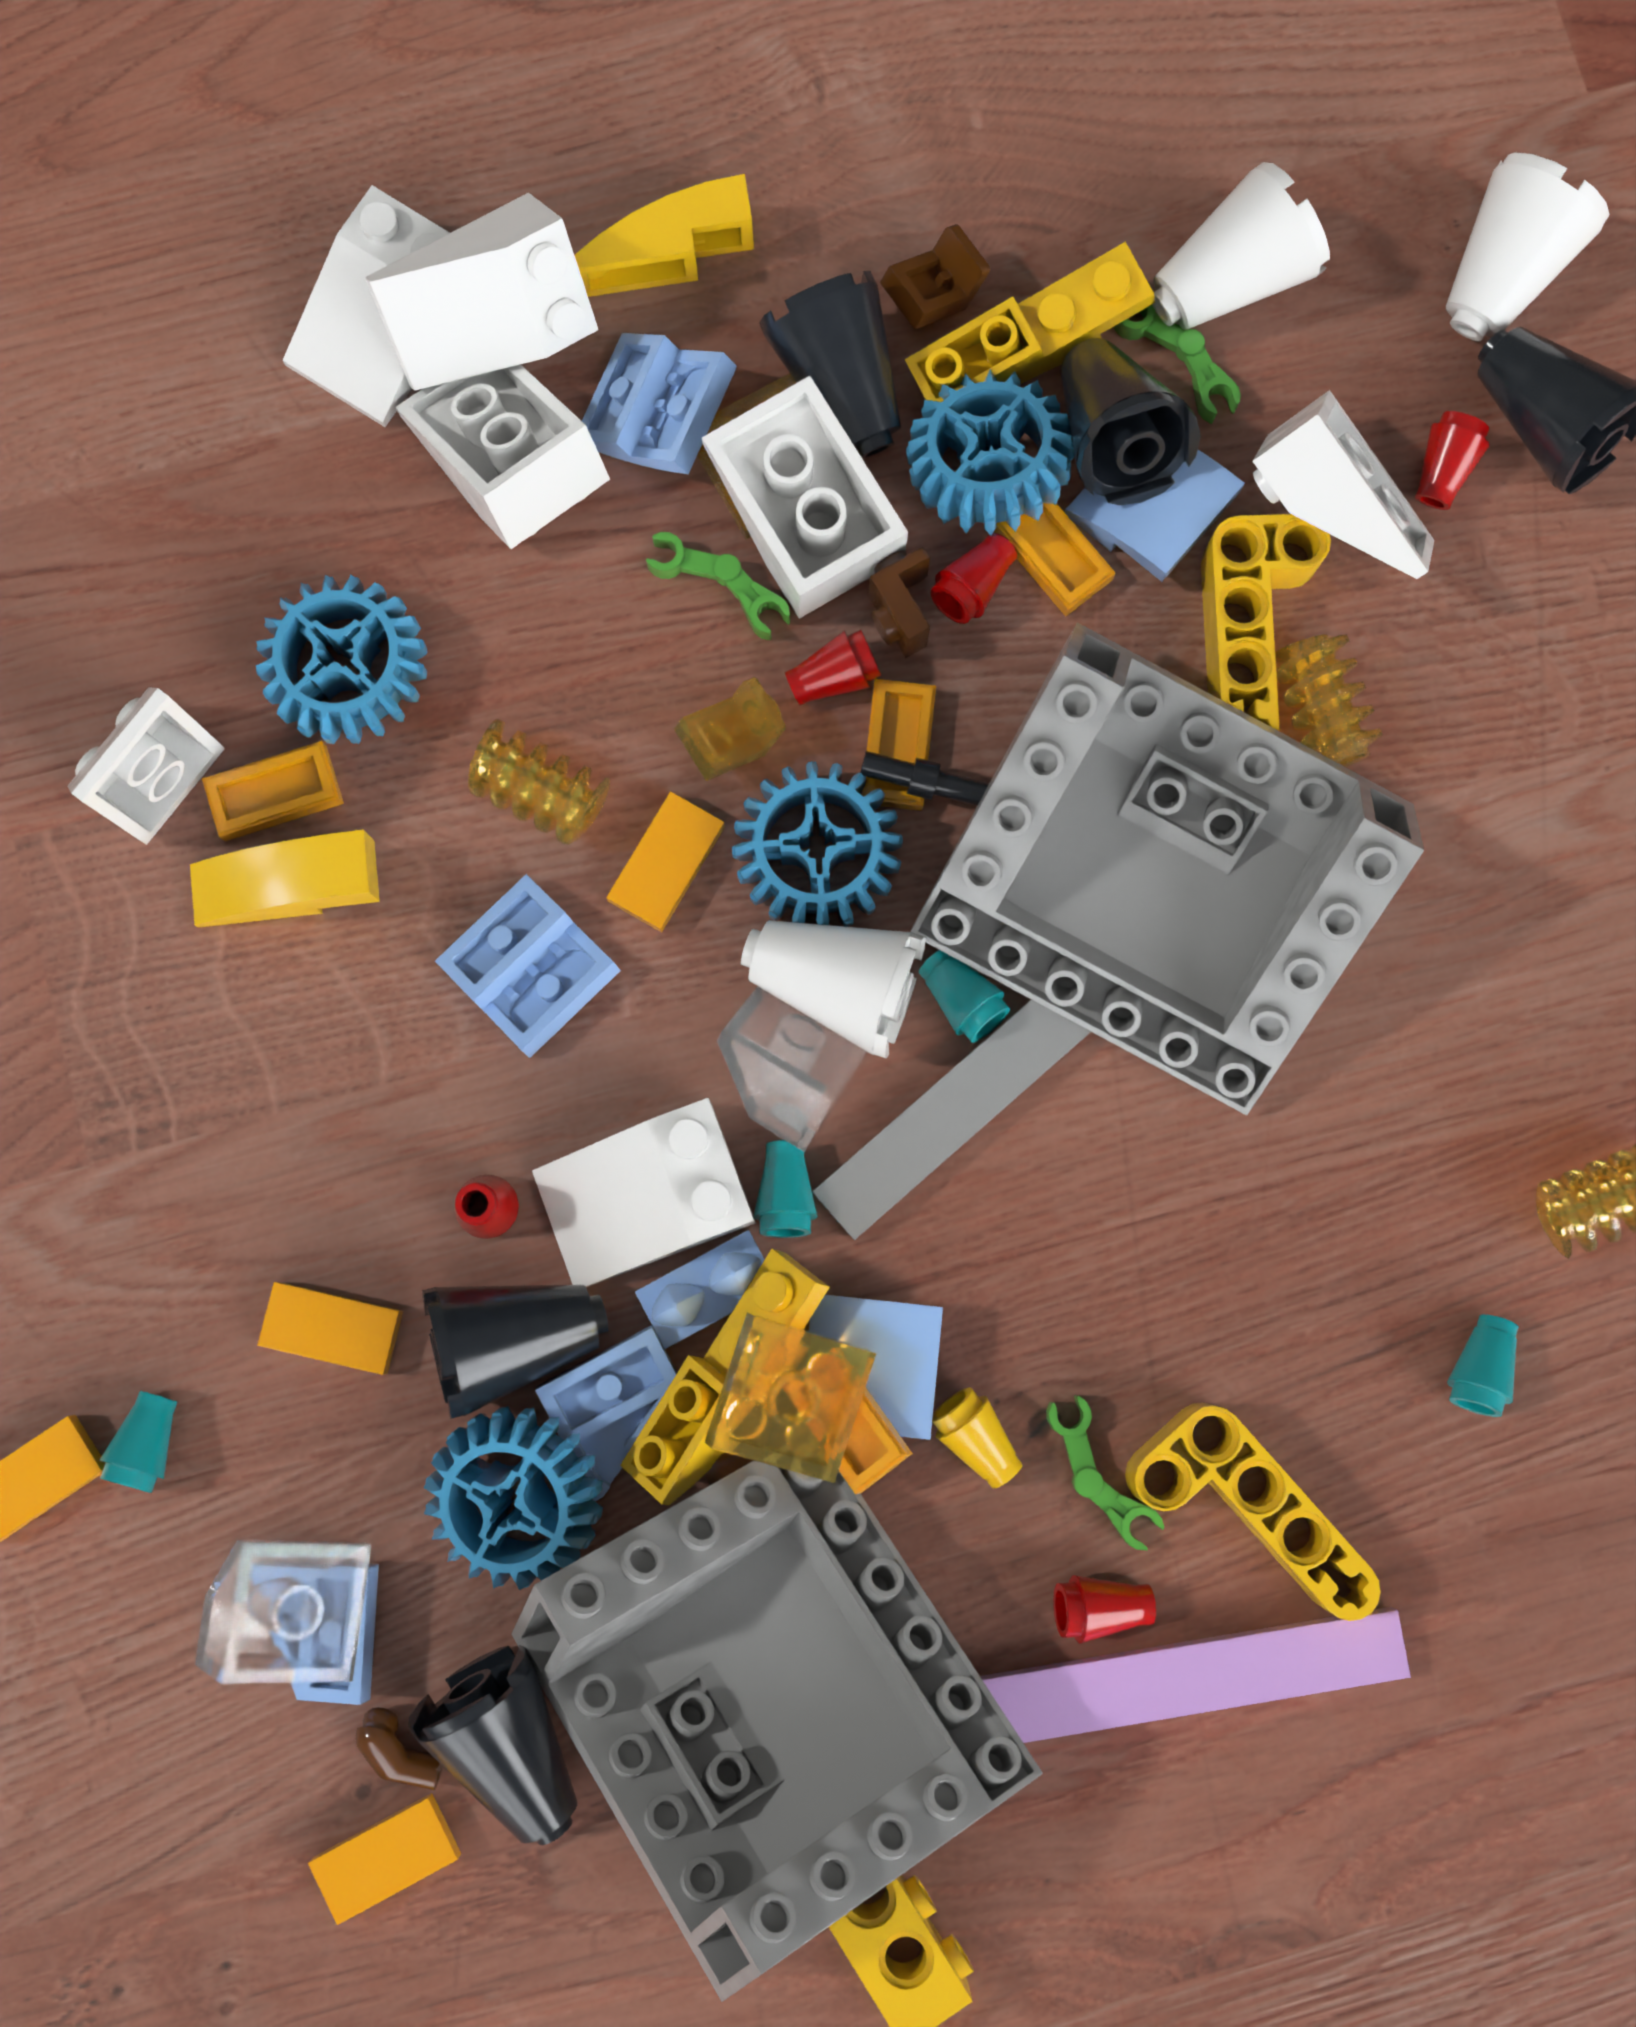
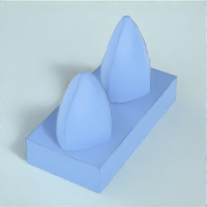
[635,1230,765,1349]

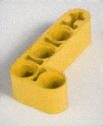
[1201,514,1331,731]
[1125,1402,1381,1621]

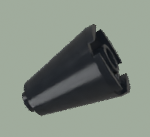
[759,271,901,458]
[1477,327,1636,494]
[1060,338,1201,506]
[422,1285,609,1419]
[408,1645,578,1845]

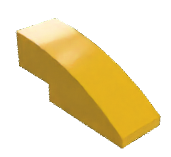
[574,174,754,297]
[190,829,380,928]

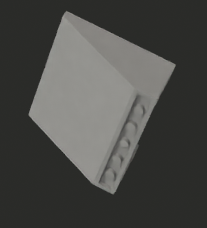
[910,622,1424,1115]
[511,1429,1043,2002]

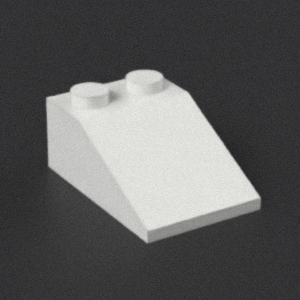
[283,185,450,427]
[365,193,599,390]
[395,364,610,549]
[702,376,908,619]
[1253,390,1434,579]
[67,687,225,845]
[532,1098,756,1287]

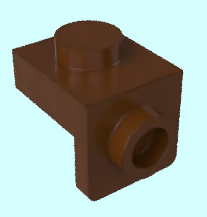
[880,224,990,329]
[869,547,930,658]

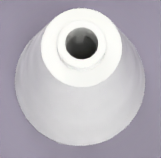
[1446,152,1610,341]
[1152,162,1330,330]
[741,920,926,1059]

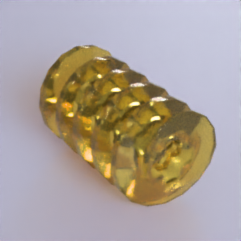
[1275,634,1383,767]
[468,719,610,845]
[1535,1144,1636,1259]

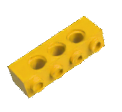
[829,1875,974,2027]

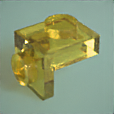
[674,677,786,781]

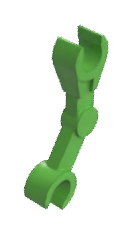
[1114,305,1241,424]
[646,532,790,640]
[1046,1395,1164,1550]

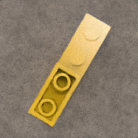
[905,241,1155,402]
[620,1248,829,1505]

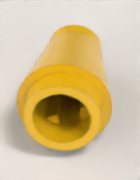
[932,1387,1022,1489]

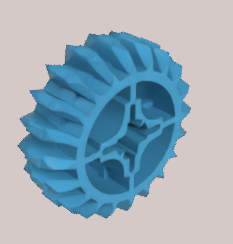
[906,369,1075,536]
[256,575,428,744]
[732,761,903,927]
[423,1406,603,1590]

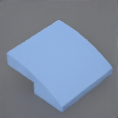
[582,333,737,474]
[1065,450,1245,582]
[435,874,621,1058]
[799,1295,943,1440]

